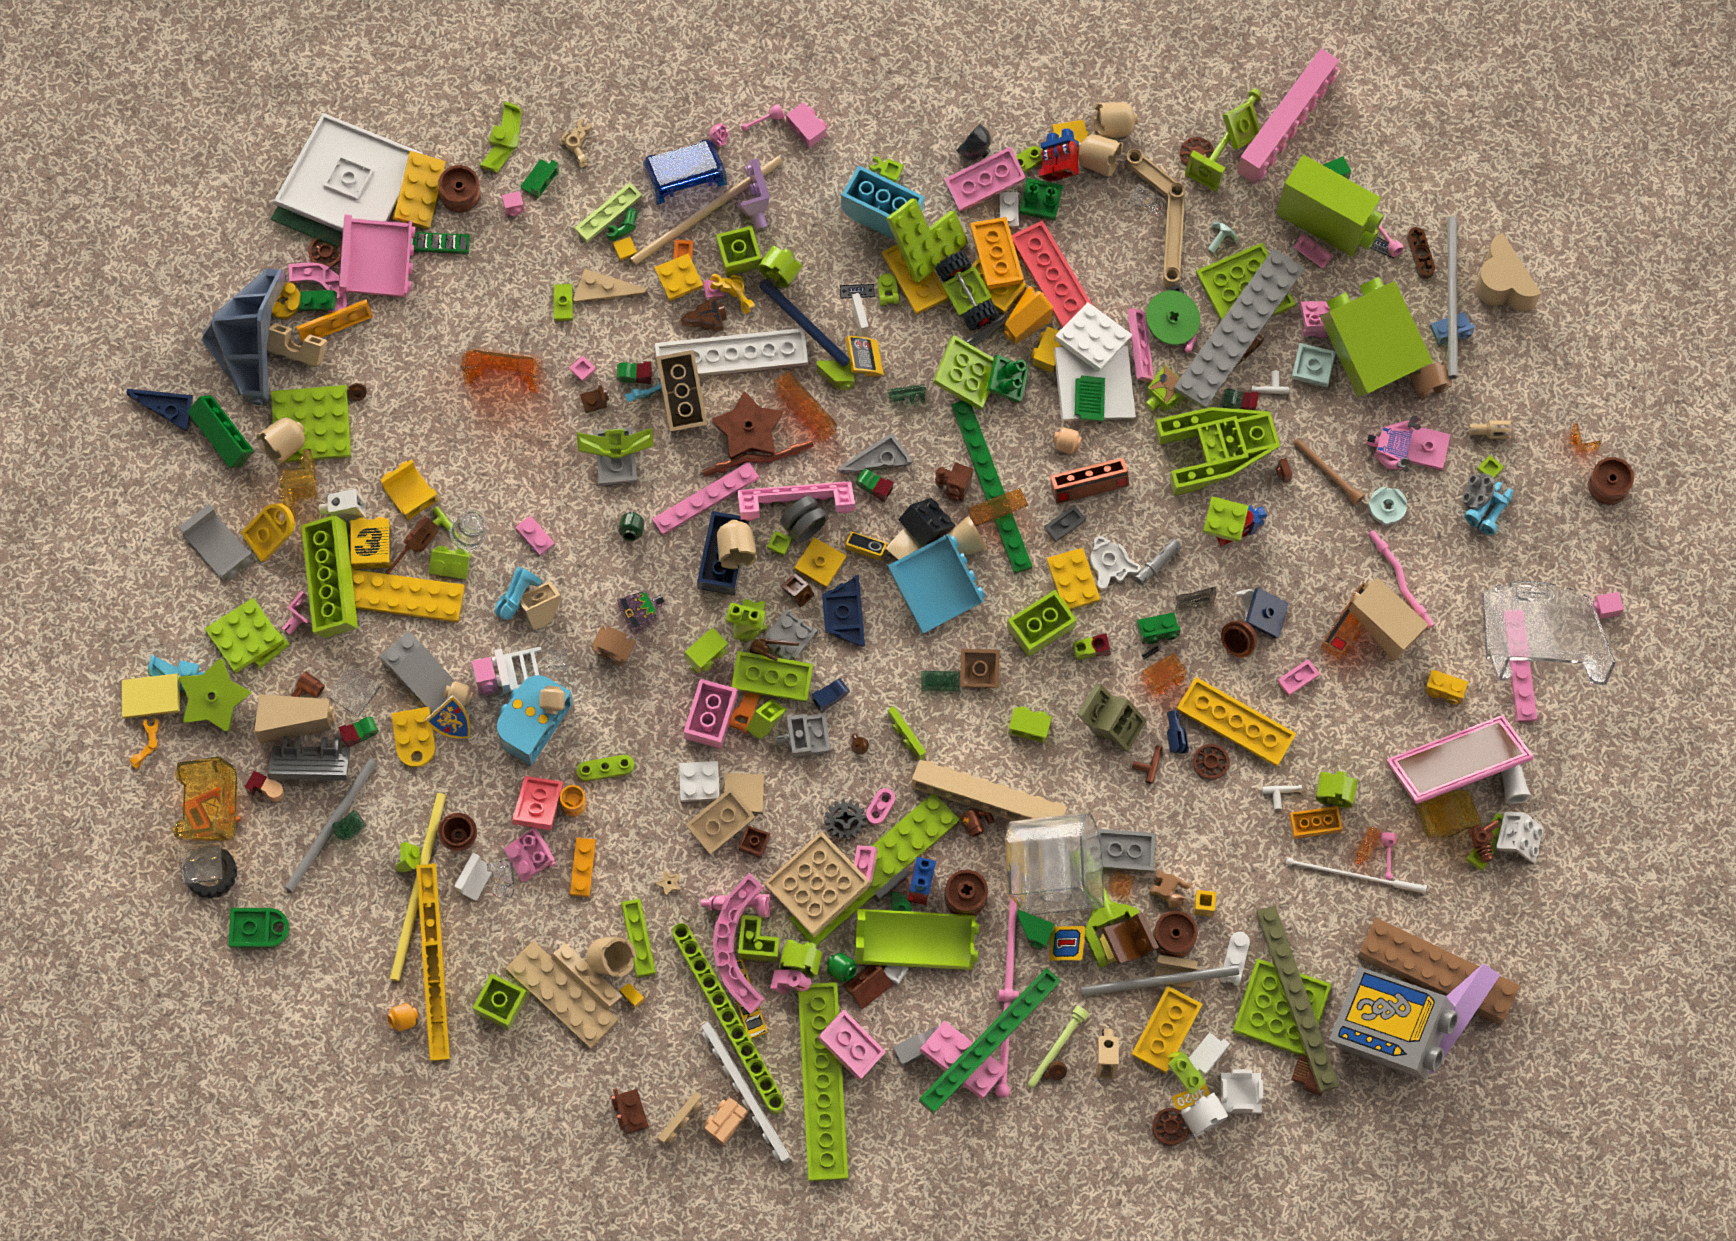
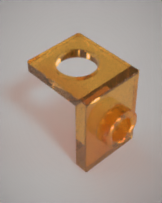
[1570,423,1601,453]

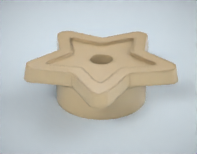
[656,871,681,896]

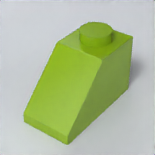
[816,360,855,390]
[746,699,787,740]

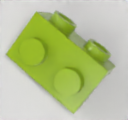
[429,546,472,579]
[1167,1051,1206,1094]

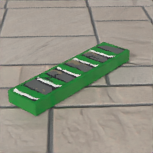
[411,232,470,254]

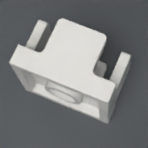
[1220,1069,1263,1114]

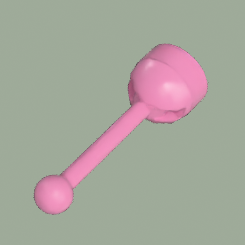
[741,104,784,131]
[1378,225,1404,257]
[1381,832,1397,880]

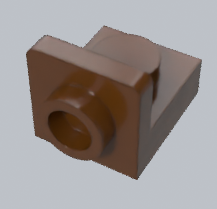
[580,385,609,414]
[781,573,814,607]

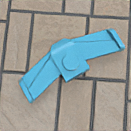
[148,655,205,692]

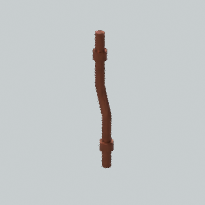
[702,440,814,477]

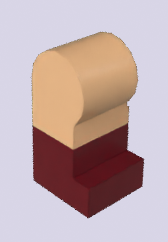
[245,771,284,802]

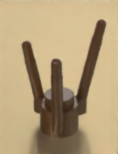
[750,637,799,661]

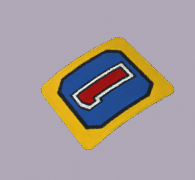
[1049,926,1086,961]

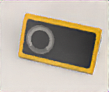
[845,531,887,561]

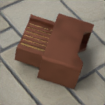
[1291,1055,1333,1096]

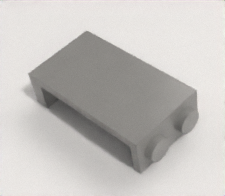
[179,504,254,582]

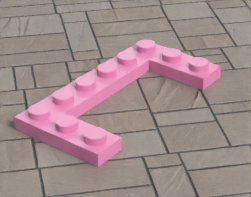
[738,481,855,521]

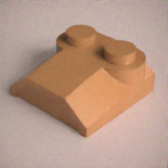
[960,649,1000,688]

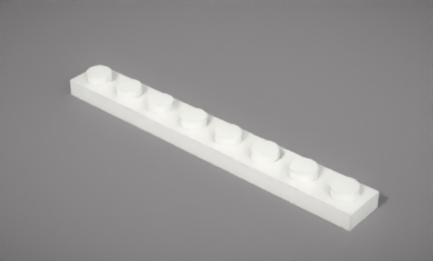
[702,1022,792,1163]

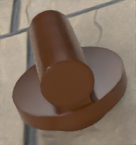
[347,383,367,401]

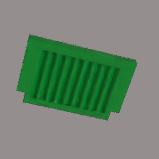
[1074,375,1105,422]

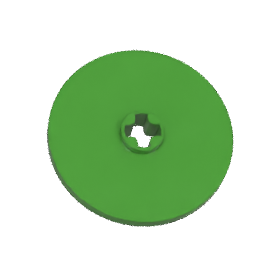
[1145,290,1200,345]

